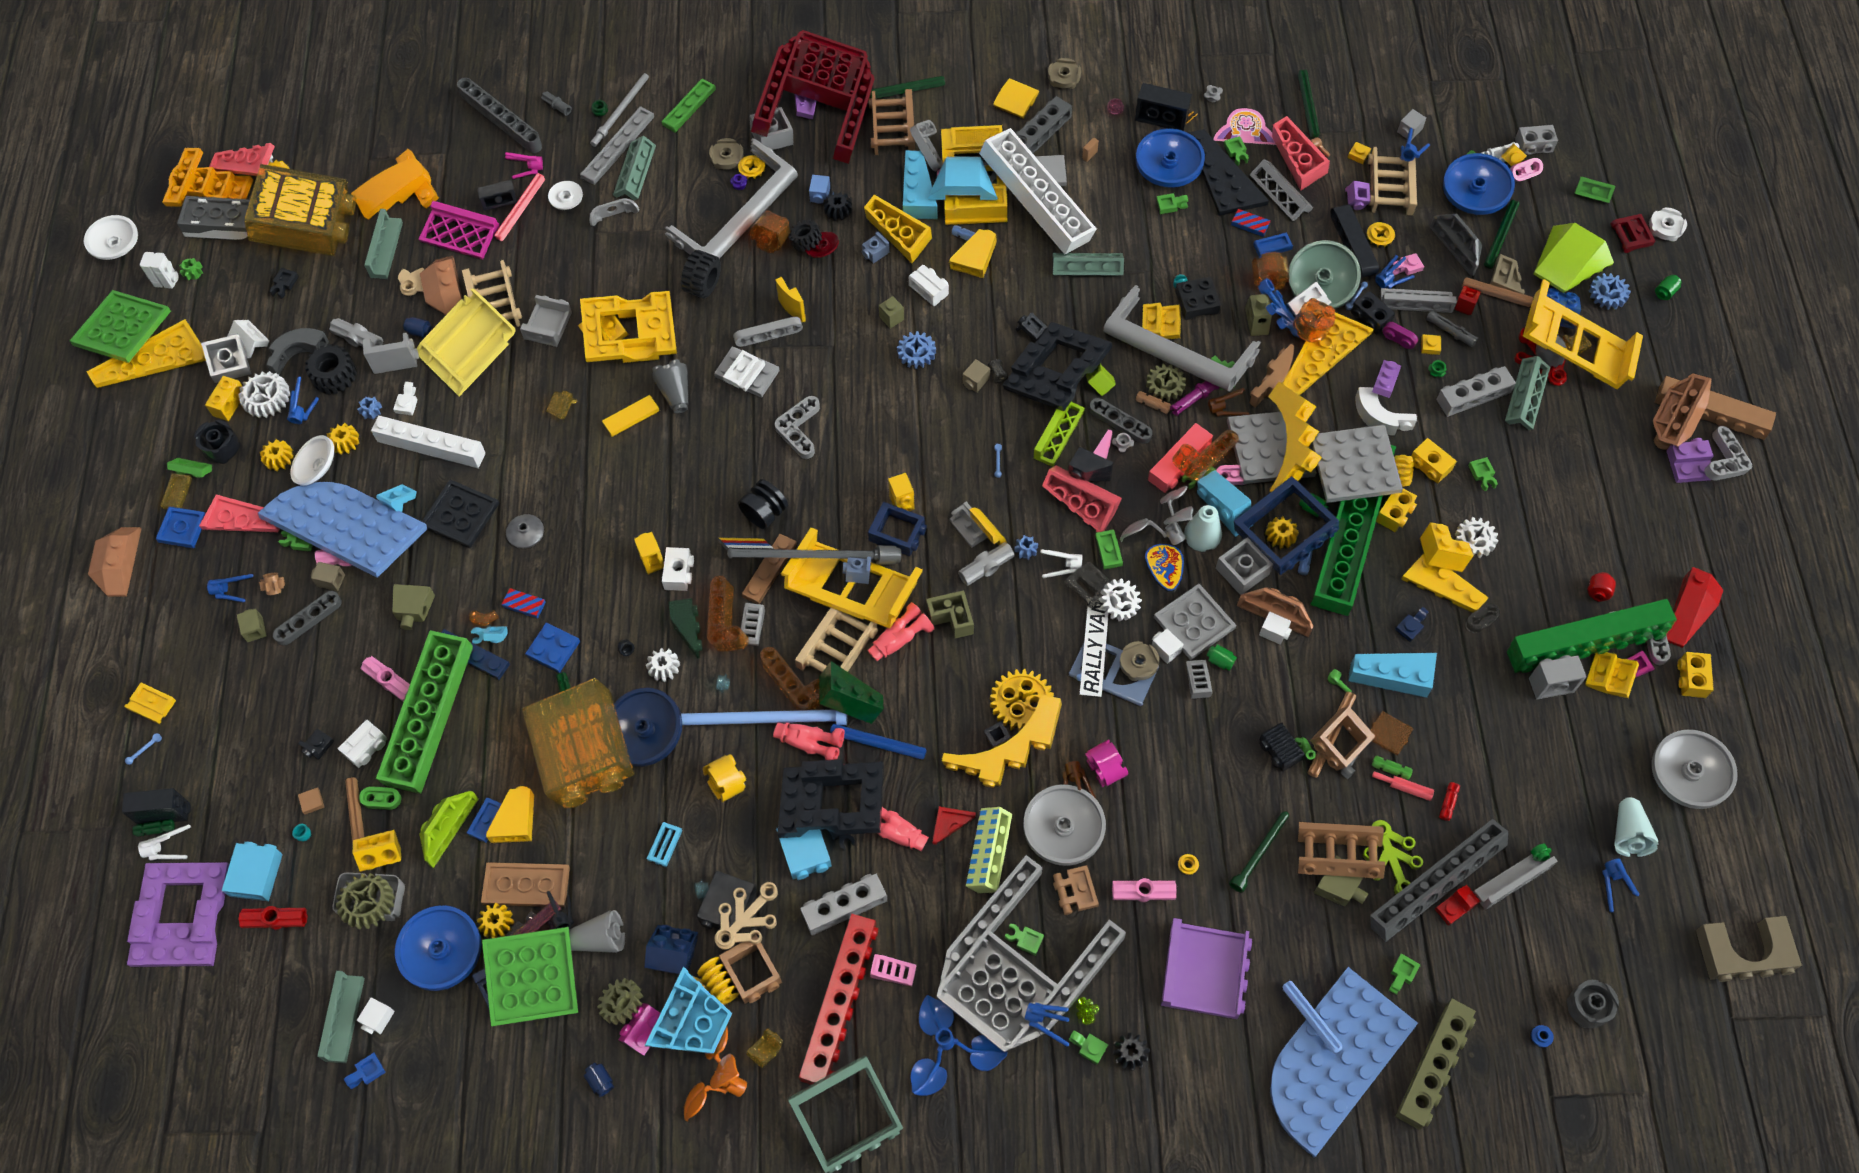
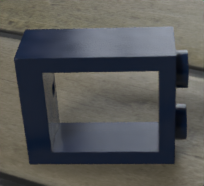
[868,502,927,556]

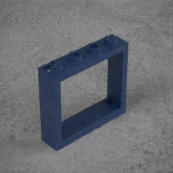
[1234,476,1339,575]

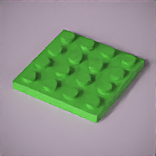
[70,290,171,363]
[482,927,578,1026]

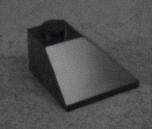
[1069,447,1113,481]

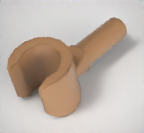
[1310,137,1331,157]

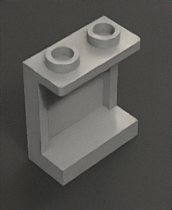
[520,295,572,347]
[363,333,419,374]

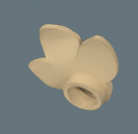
[398,268,424,296]

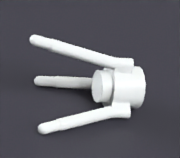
[1040,549,1082,578]
[138,825,191,861]

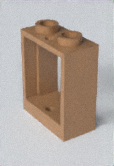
[1310,706,1375,771]
[719,935,782,1004]

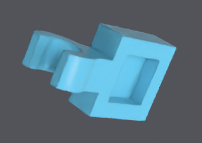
[471,626,508,644]

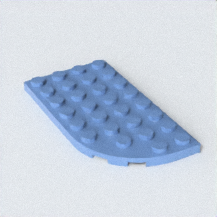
[258,482,427,577]
[1270,967,1418,1157]

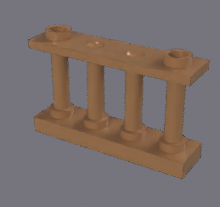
[869,89,915,155]
[1298,822,1385,879]

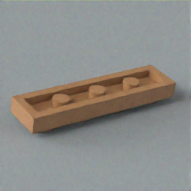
[742,534,797,604]

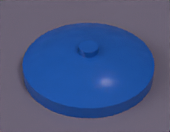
[1136,129,1205,187]
[1443,153,1515,215]
[395,906,481,991]

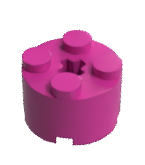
[1085,739,1128,787]

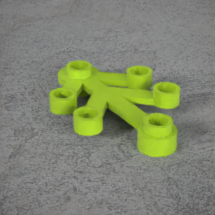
[1363,820,1423,895]

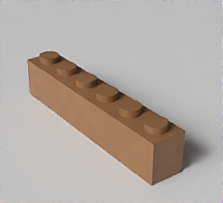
[1655,376,1776,440]

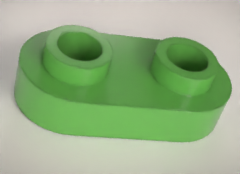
[359,787,402,810]

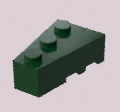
[819,661,884,724]

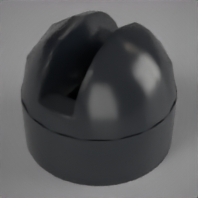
[617,639,635,656]

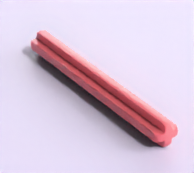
[494,173,545,241]

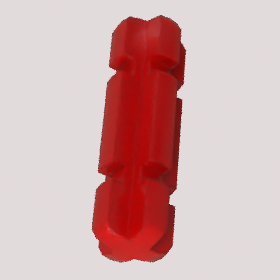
[1439,782,1460,821]

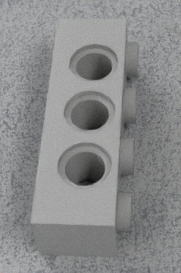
[1436,366,1516,417]
[800,873,887,935]

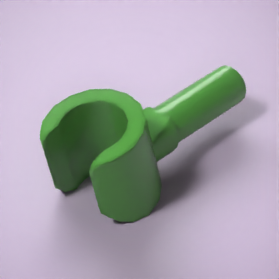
[1328,669,1352,692]

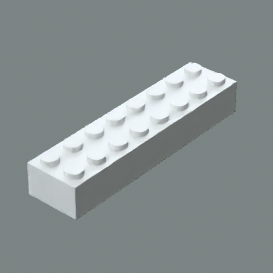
[979,128,1096,254]

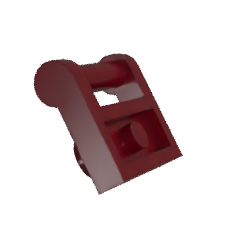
[1610,214,1655,253]

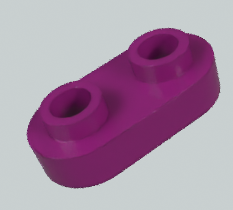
[1383,322,1418,349]

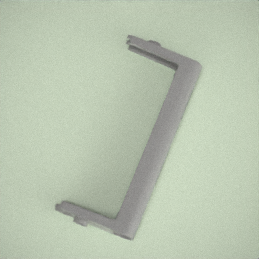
[665,138,798,259]
[1103,285,1261,391]

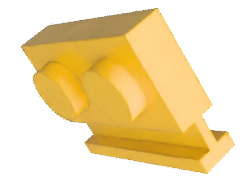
[124,683,176,724]

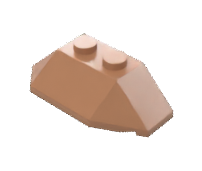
[420,256,463,315]
[1653,374,1711,447]
[88,527,141,597]
[1237,587,1313,637]

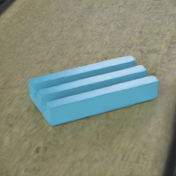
[647,822,683,867]

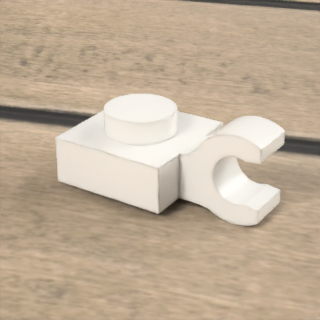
[393,382,418,416]

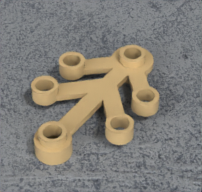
[715,882,778,949]

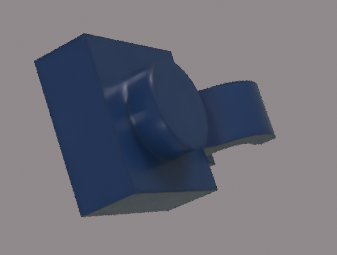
[1395,607,1429,642]

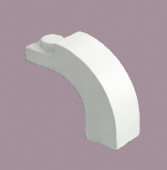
[1355,387,1417,436]

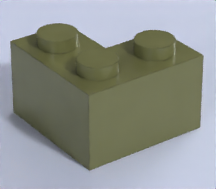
[926,590,974,638]

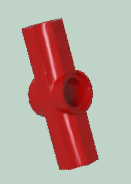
[238,906,308,930]

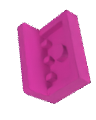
[618,1003,661,1056]

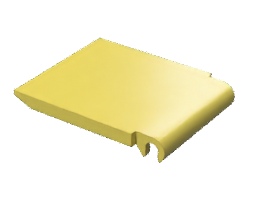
[417,289,516,397]

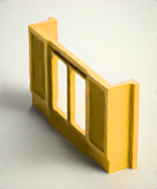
[941,125,1007,225]
[1523,279,1643,389]
[781,528,923,628]

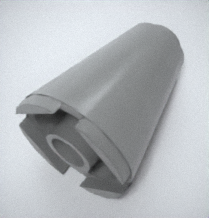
[569,910,625,953]

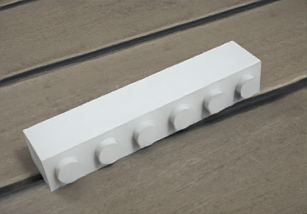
[371,415,485,468]

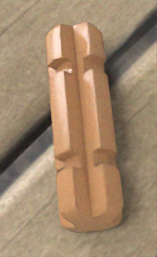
[1136,391,1171,414]

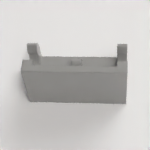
[950,501,988,548]

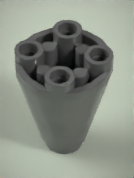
[652,359,688,413]

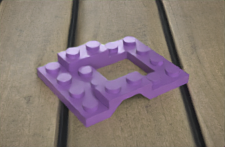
[127,862,230,967]

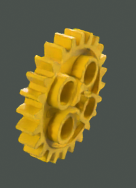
[990,669,1054,732]

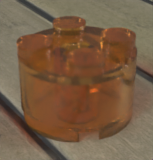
[750,210,790,253]
[1252,252,1290,290]
[1293,298,1335,342]

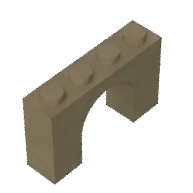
[1696,916,1802,982]

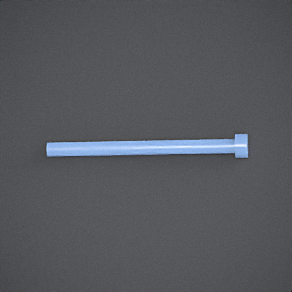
[681,710,847,725]

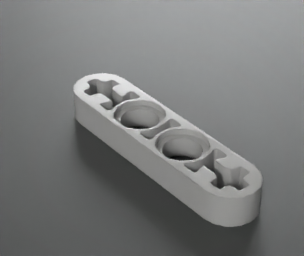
[733,317,803,347]

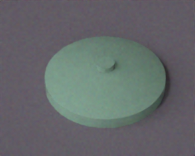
[1288,240,1361,311]

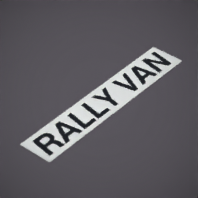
[1080,597,1108,697]

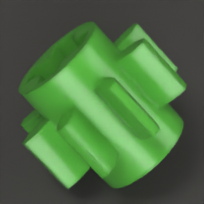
[179,258,203,280]

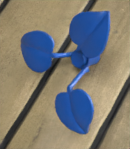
[911,995,1008,1096]

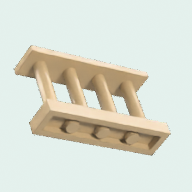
[1368,147,1417,215]
[462,260,522,327]
[795,608,878,672]

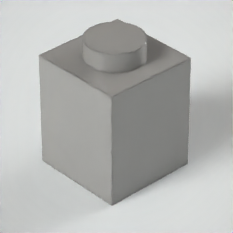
[1397,109,1426,140]

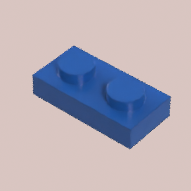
[467,798,501,843]

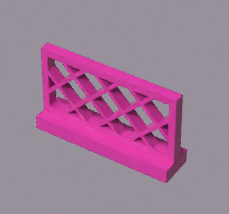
[419,201,500,259]

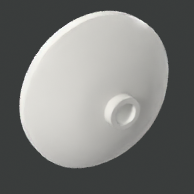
[84,215,138,260]
[290,435,334,486]

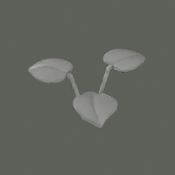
[1120,486,1193,545]

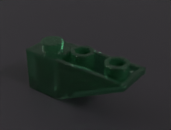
[669,598,703,659]

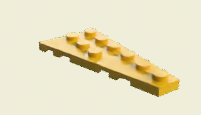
[1283,308,1374,395]
[87,319,206,388]

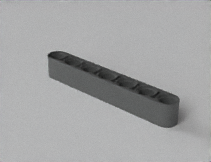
[457,78,542,153]

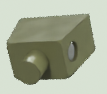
[1245,294,1272,336]
[392,584,435,630]
[1314,855,1368,906]

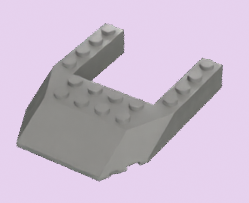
[937,855,1126,1052]

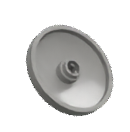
[1652,730,1737,809]
[1023,785,1106,866]

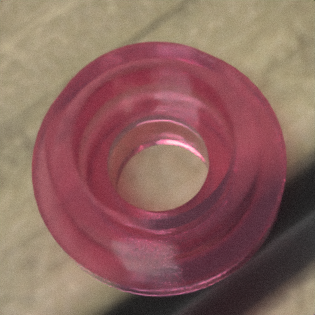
[1107,98,1124,115]

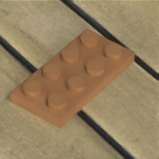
[481,863,570,907]

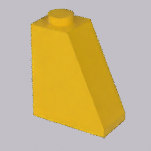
[949,229,997,278]
[486,786,534,843]

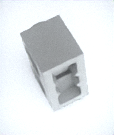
[1515,125,1558,155]

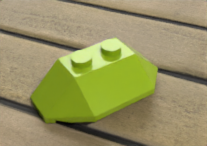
[419,791,479,868]

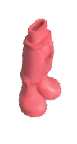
[867,602,934,661]
[773,722,845,760]
[878,807,929,851]

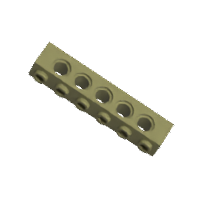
[1395,998,1476,1130]

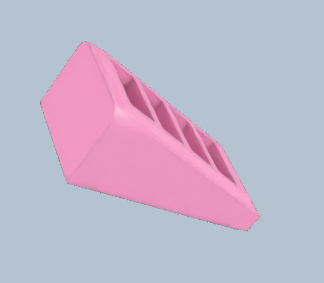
[1093,430,1113,459]
[870,954,916,986]

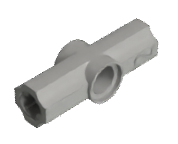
[329,318,383,347]
[958,542,1014,586]

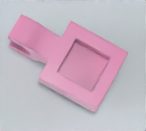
[1392,253,1424,275]

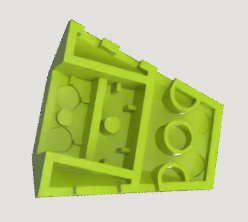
[1534,223,1614,293]

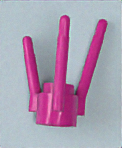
[505,152,543,179]

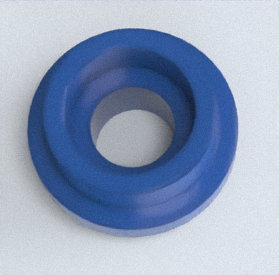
[1531,1025,1554,1047]

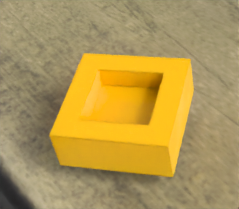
[1348,142,1371,164]
[1501,143,1527,167]
[1421,334,1441,355]

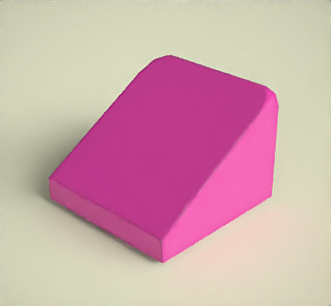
[1628,651,1655,677]

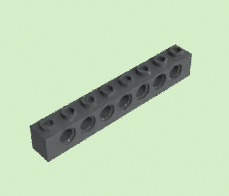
[984,96,1072,184]
[1370,819,1508,942]

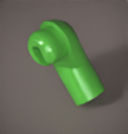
[1295,737,1316,760]

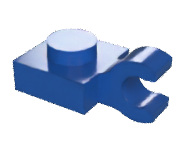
[344,1053,386,1089]

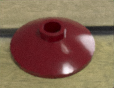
[806,232,839,258]

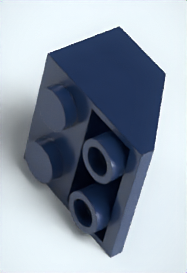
[644,925,698,974]

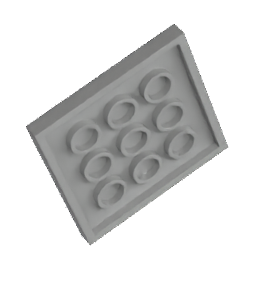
[1227,412,1316,484]
[1311,425,1403,503]

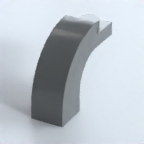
[266,328,329,375]

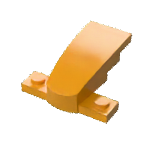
[162,148,253,207]
[351,149,439,220]

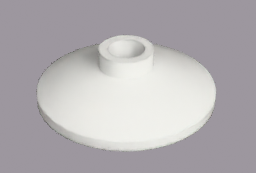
[548,181,583,210]

